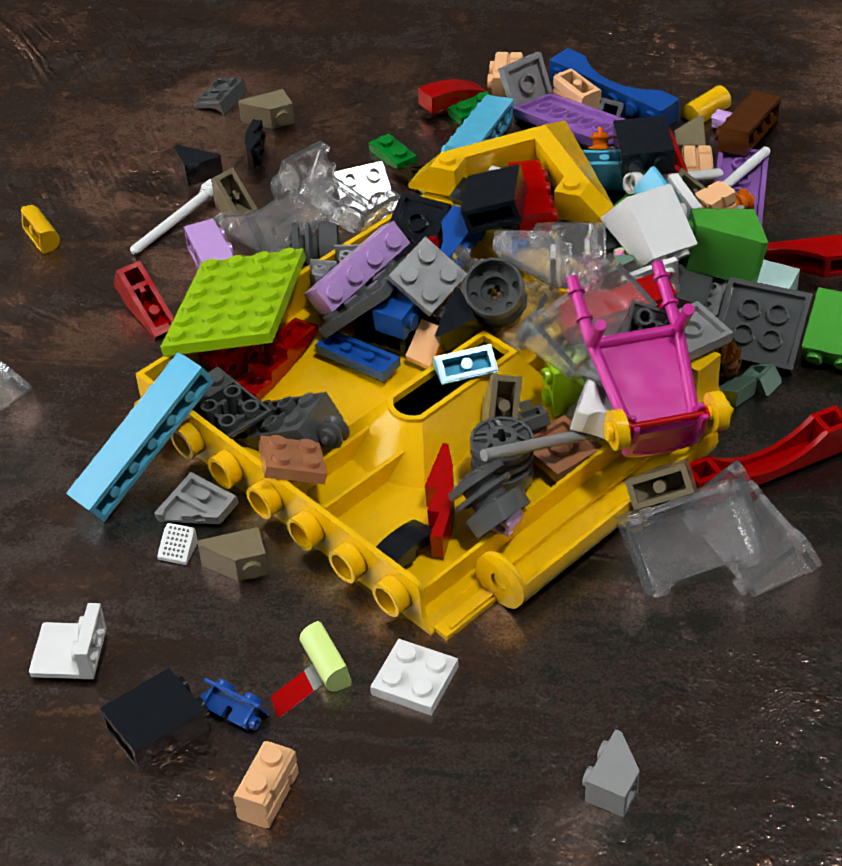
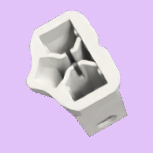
[569,377,613,439]

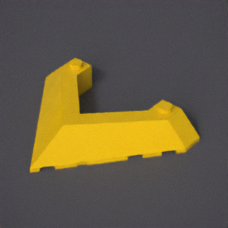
[408,120,614,228]

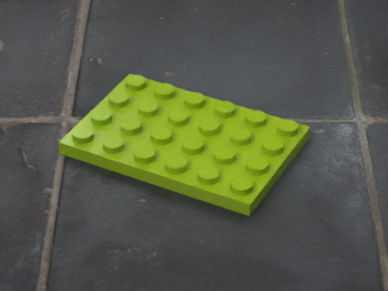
[160,248,306,357]

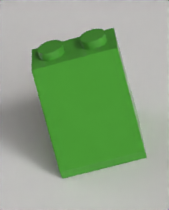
[682,208,768,282]
[801,287,842,370]

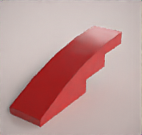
[237,318,318,400]
[425,443,455,559]

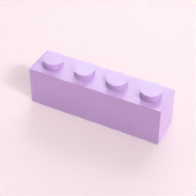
[184,219,234,269]
[304,221,410,315]

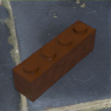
[715,91,781,156]

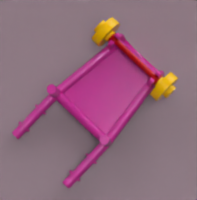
[566,260,732,457]

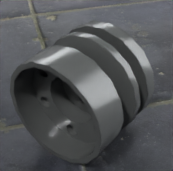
[289,220,339,269]
[463,257,528,328]
[470,416,534,491]
[447,458,531,540]

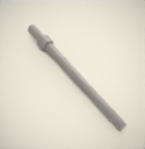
[480,431,605,461]

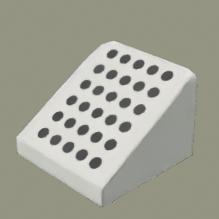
[157,523,198,565]

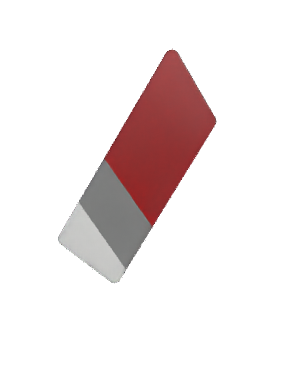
[271,664,324,717]

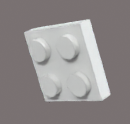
[370,639,459,716]

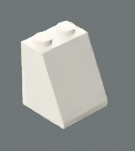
[601,183,698,268]

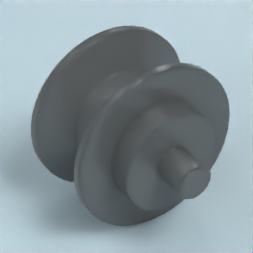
[316,415,350,449]

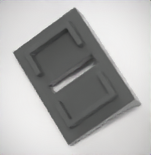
[194,77,247,116]

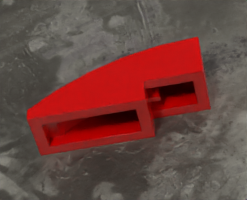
[418,79,490,114]

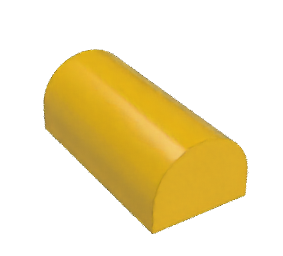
[681,85,731,123]
[21,205,60,254]

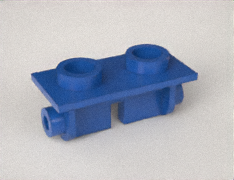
[200,678,271,731]

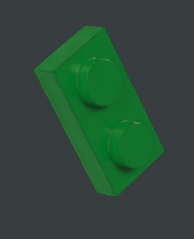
[448,91,491,125]
[369,133,417,169]

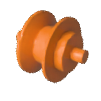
[587,127,613,150]
[735,188,755,209]

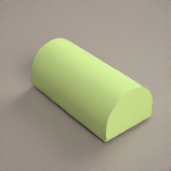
[299,621,352,692]

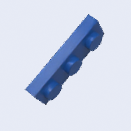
[315,331,401,381]

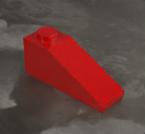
[114,260,174,339]

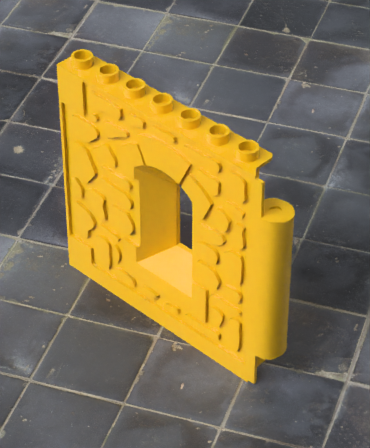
[134,192,734,641]

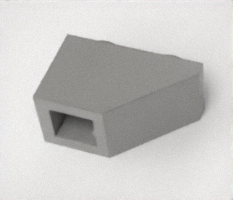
[582,729,640,818]

